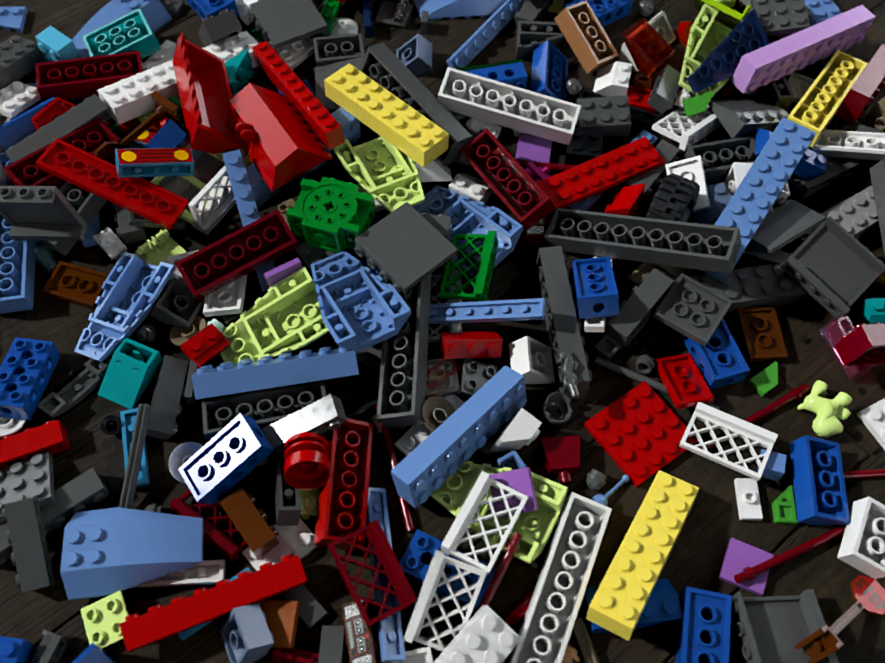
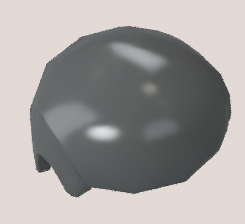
[542,392,573,425]

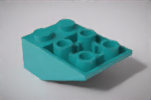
[225,49,255,97]
[97,337,163,409]

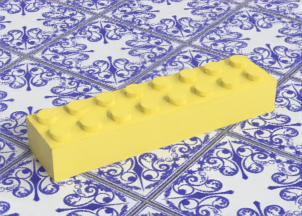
[787,50,868,147]
[324,63,449,168]
[586,470,699,641]

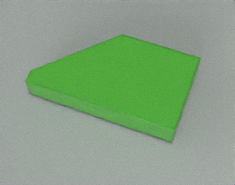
[682,90,714,118]
[748,361,778,397]
[772,485,798,525]

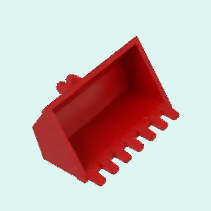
[173,33,241,154]
[226,83,333,192]

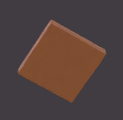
[259,600,301,649]

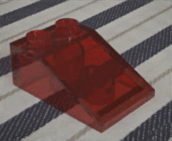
[622,18,676,77]

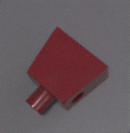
[539,435,580,486]

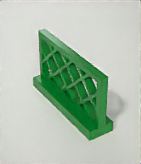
[439,231,499,301]

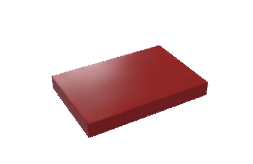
[654,353,715,409]

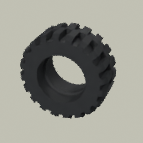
[646,174,700,222]

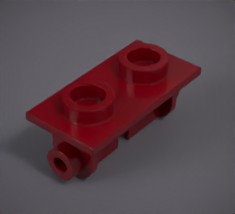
[272,647,319,663]

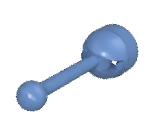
[590,474,630,506]

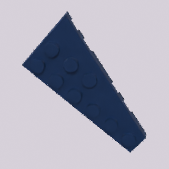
[687,8,770,94]

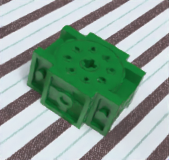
[286,177,377,253]

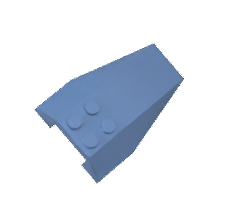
[73,0,172,58]
[412,0,507,20]
[412,185,523,275]
[311,250,412,351]
[74,252,176,362]
[60,507,204,601]

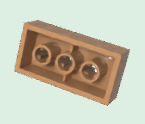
[554,0,619,74]

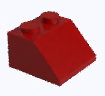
[604,183,646,216]

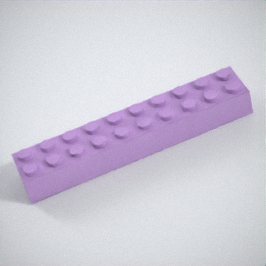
[731,5,876,94]

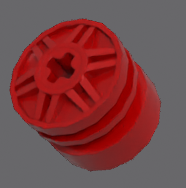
[284,432,331,490]

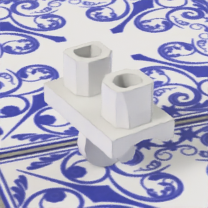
[92,227,128,261]

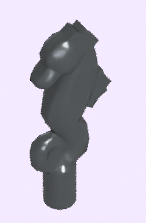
[558,350,580,399]

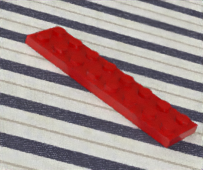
[537,137,665,217]
[35,138,189,230]

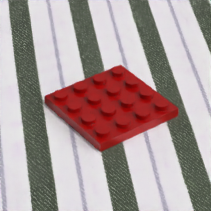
[583,381,698,488]

